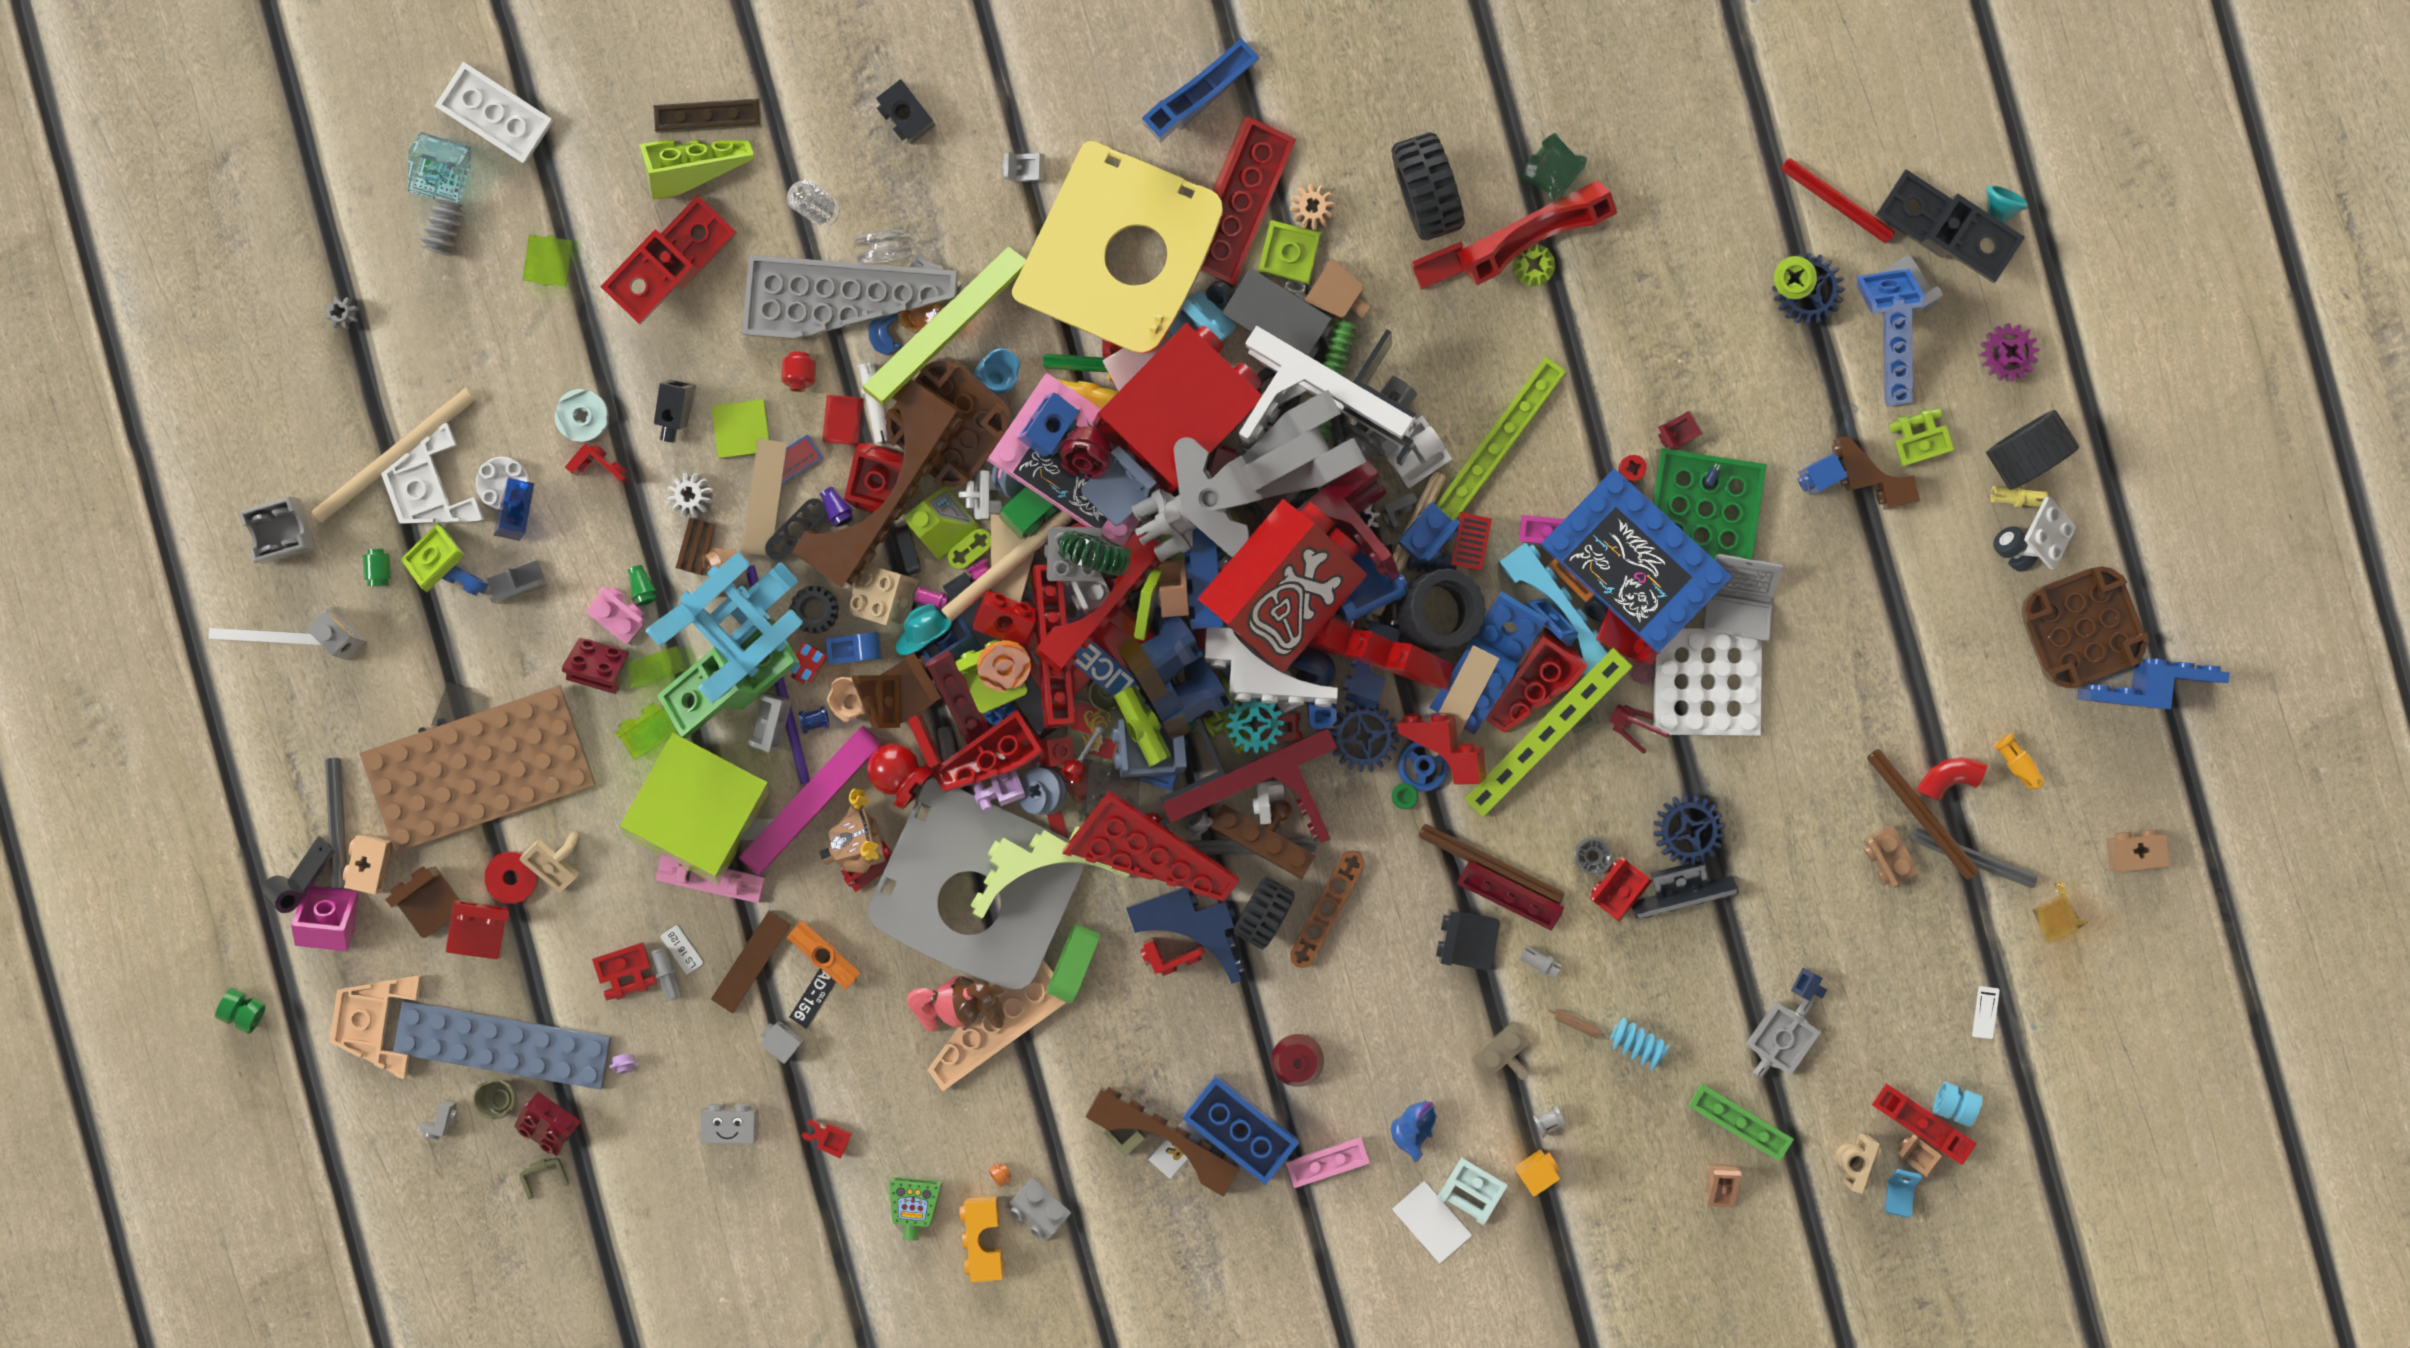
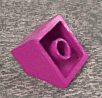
[291,886,359,952]

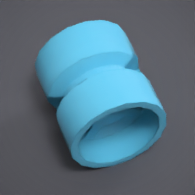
[1933,1081,1982,1127]

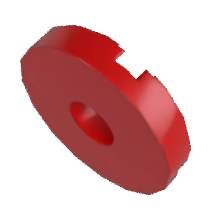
[484,851,538,904]

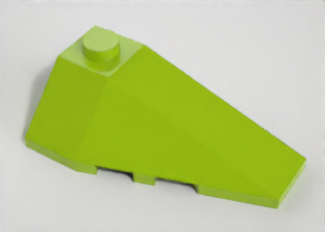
[639,140,754,200]

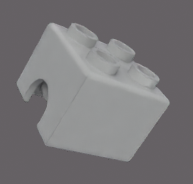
[239,497,315,564]

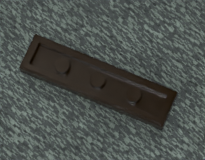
[653,98,762,133]

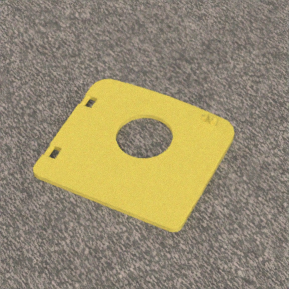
[1012,141,1223,354]

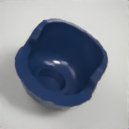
[1291,649,1336,687]

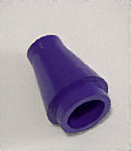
[820,487,854,528]

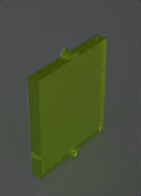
[522,235,573,287]

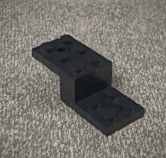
[1875,169,2025,283]

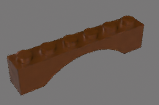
[1085,1086,1240,1197]

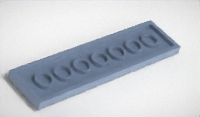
[393,1000,611,1090]

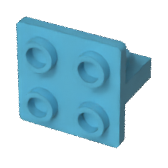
[1167,291,1236,342]

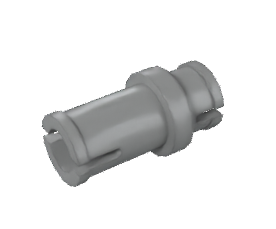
[1519,945,1562,979]

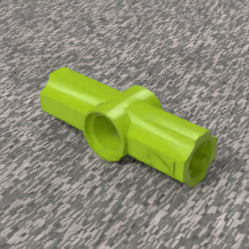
[1114,685,1171,767]

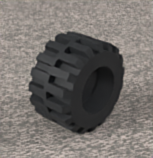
[1234,876,1295,950]

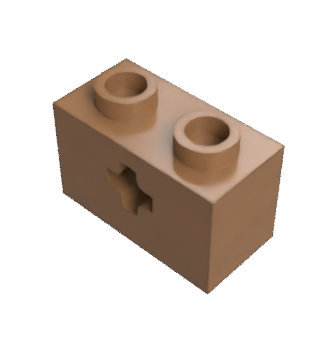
[2106,829,2170,872]

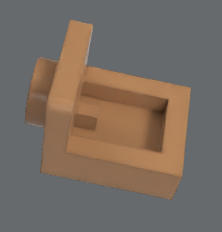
[1898,1134,1944,1178]

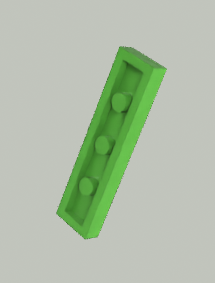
[1688,1083,1794,1162]

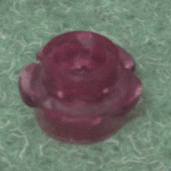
[1630,662,1655,684]

